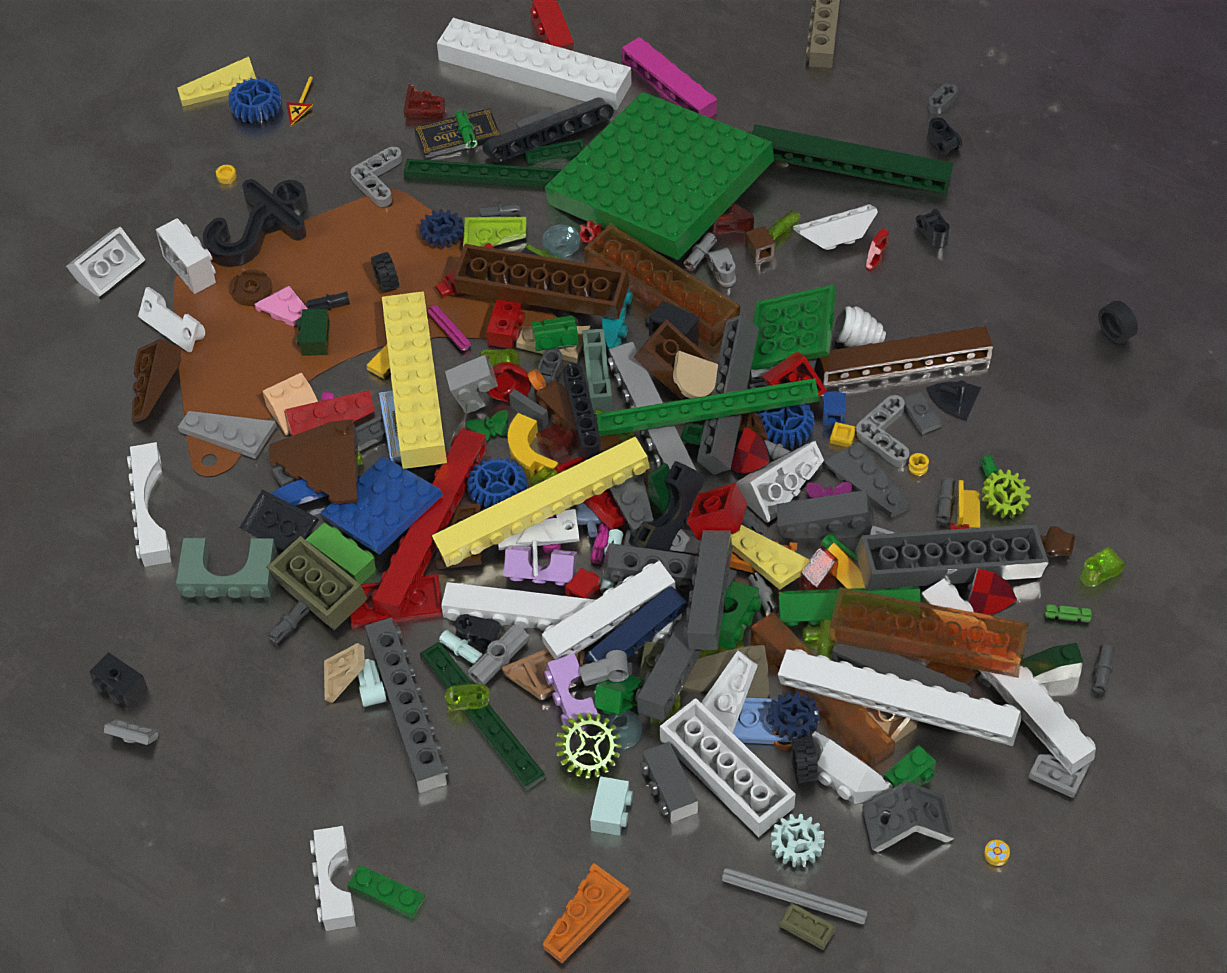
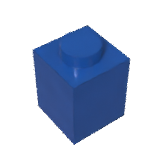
[822,391,846,426]

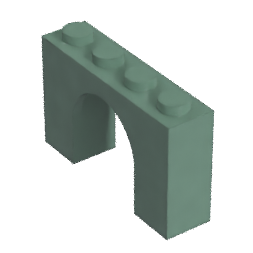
[176,538,277,598]

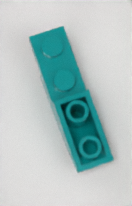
[602,284,633,358]

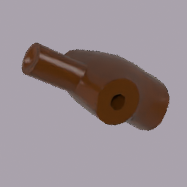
[1040,526,1075,558]

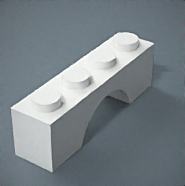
[310,826,356,931]

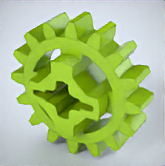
[981,469,1031,518]

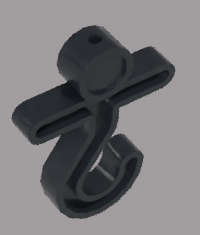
[203,179,308,267]

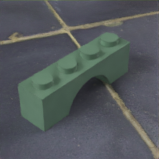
[582,328,612,414]

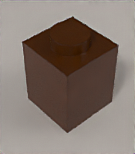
[745,226,775,263]

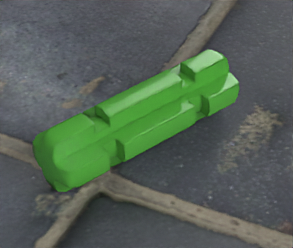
[1045,604,1092,622]

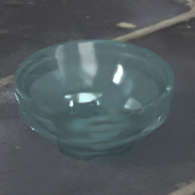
[542,225,580,257]
[599,710,642,749]

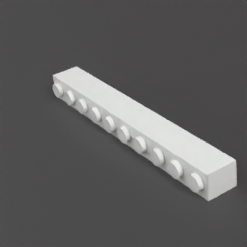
[921,579,1096,775]
[441,582,675,643]
[778,649,1021,746]

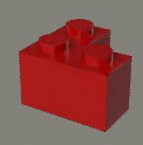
[762,351,827,404]

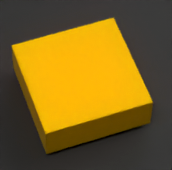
[829,422,856,448]

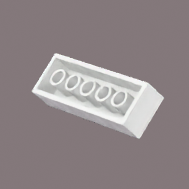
[660,698,796,837]

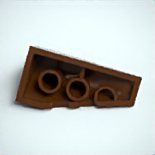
[132,339,182,423]

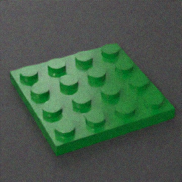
[750,284,837,372]

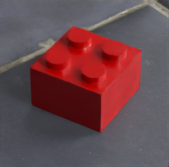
[687,482,747,540]

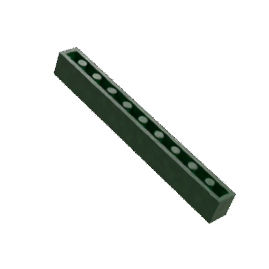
[752,124,954,194]

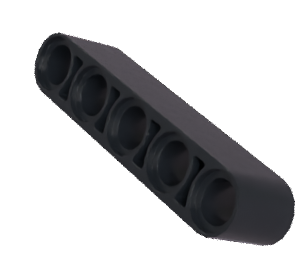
[563,363,601,460]

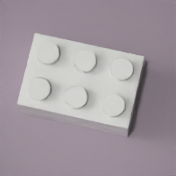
[156,218,216,294]

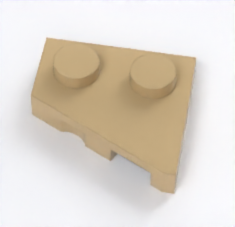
[324,643,365,703]

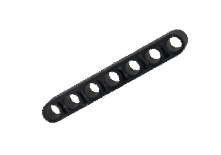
[483,97,614,163]

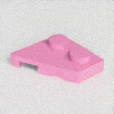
[254,286,308,327]

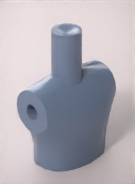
[576,502,604,537]

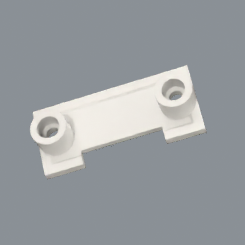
[138,287,205,352]
[498,509,579,550]

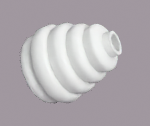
[833,306,886,348]

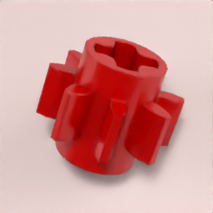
[577,221,605,247]

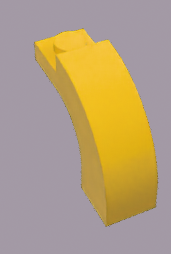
[508,413,558,480]

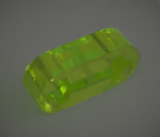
[444,684,490,710]

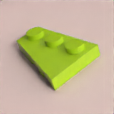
[463,217,527,247]

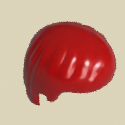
[486,362,532,403]

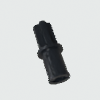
[307,291,350,310]

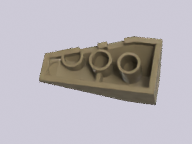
[681,645,770,699]

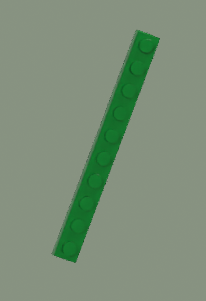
[596,379,819,437]

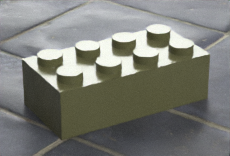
[267,536,367,630]

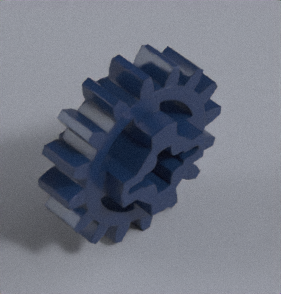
[419,209,464,249]
[768,691,820,741]

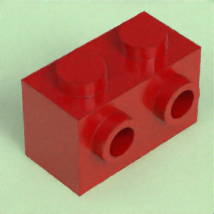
[486,299,525,349]

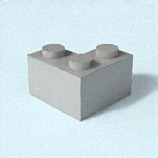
[445,355,498,414]

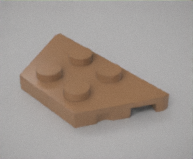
[502,648,585,700]

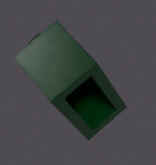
[296,309,330,356]

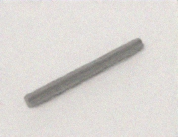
[722,867,868,924]

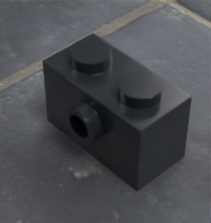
[89,652,147,707]

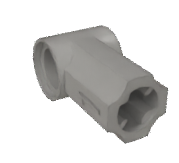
[580,650,629,686]

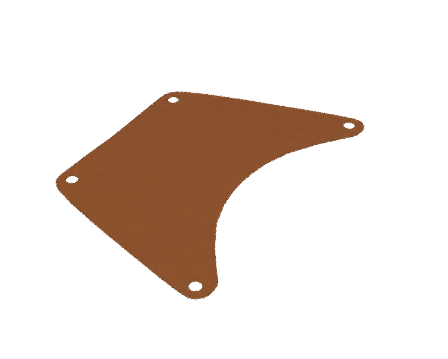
[174,189,557,477]

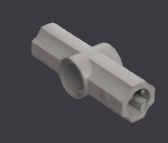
[467,625,529,686]

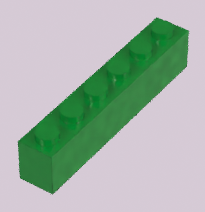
[779,586,921,626]

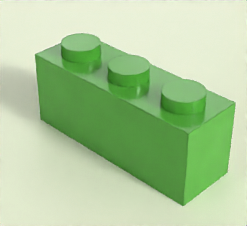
[306,522,376,584]

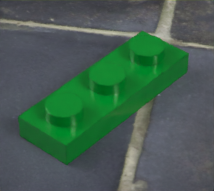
[347,865,426,919]

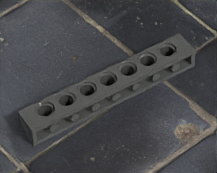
[365,617,449,793]

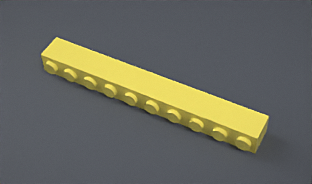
[432,437,650,567]

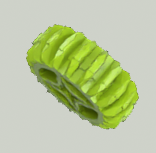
[555,712,621,778]

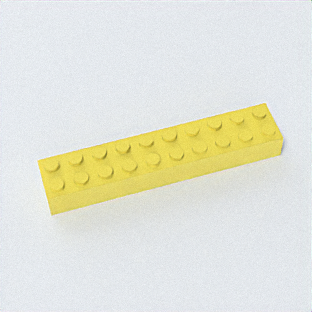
[382,291,447,469]

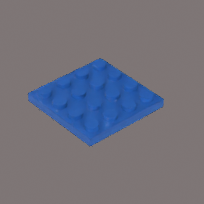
[320,456,443,555]

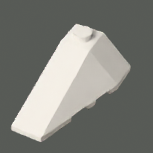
[736,441,824,522]

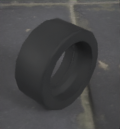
[1098,301,1138,343]

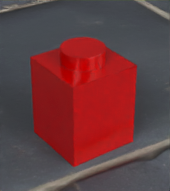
[565,568,601,600]

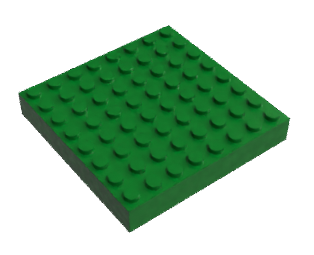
[545,92,774,260]

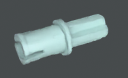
[439,630,482,664]

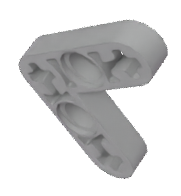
[350,146,402,207]
[856,395,910,467]

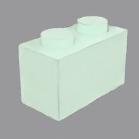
[590,776,633,836]

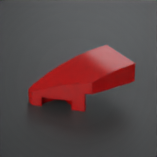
[866,228,889,272]

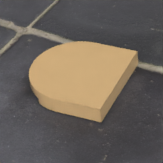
[673,351,718,399]

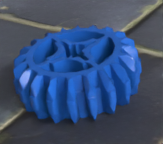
[228,77,282,124]
[758,404,815,449]
[467,456,527,509]

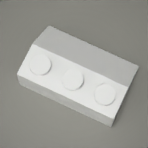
[66,227,145,297]

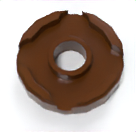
[230,270,272,306]

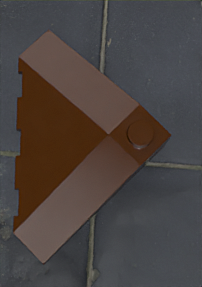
[269,419,358,505]

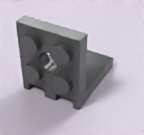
[862,781,955,852]

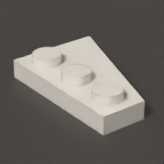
[701,651,758,733]

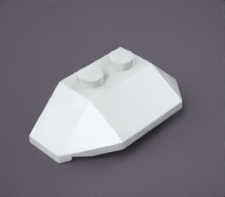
[793,204,878,250]
[812,731,893,804]

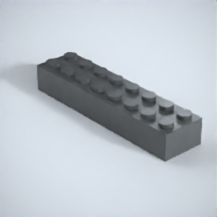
[855,524,1049,590]

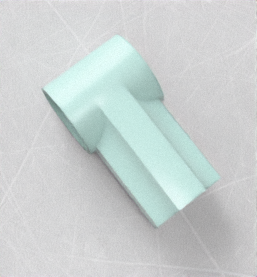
[358,659,387,707]

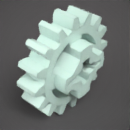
[771,814,825,867]

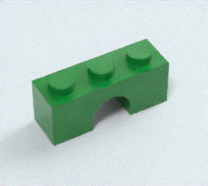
[718,581,762,649]

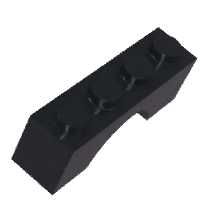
[633,461,706,551]

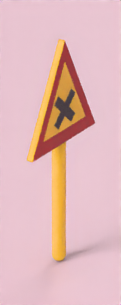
[286,76,313,126]

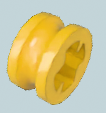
[908,453,929,475]

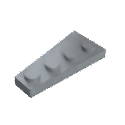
[178,411,276,459]

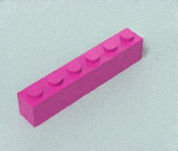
[622,37,717,118]

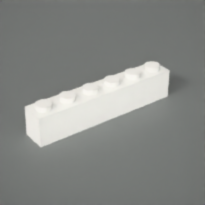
[542,561,676,660]

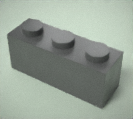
[640,742,698,823]

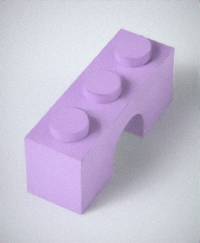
[504,545,577,586]
[544,653,598,733]

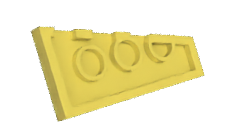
[177,57,256,106]
[731,525,813,590]

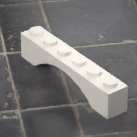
[127,442,171,567]

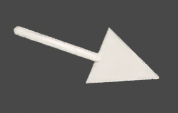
[518,524,552,577]

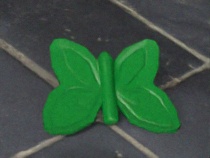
[465,410,510,441]

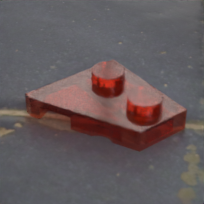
[403,84,446,119]

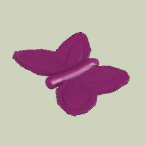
[806,482,852,498]

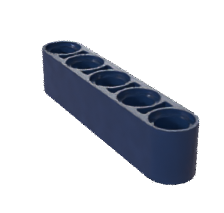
[586,586,688,663]

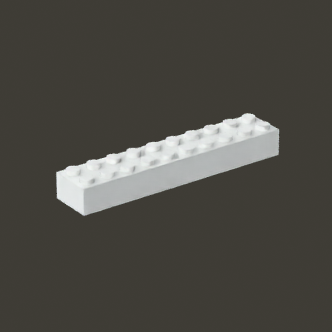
[437,18,631,110]

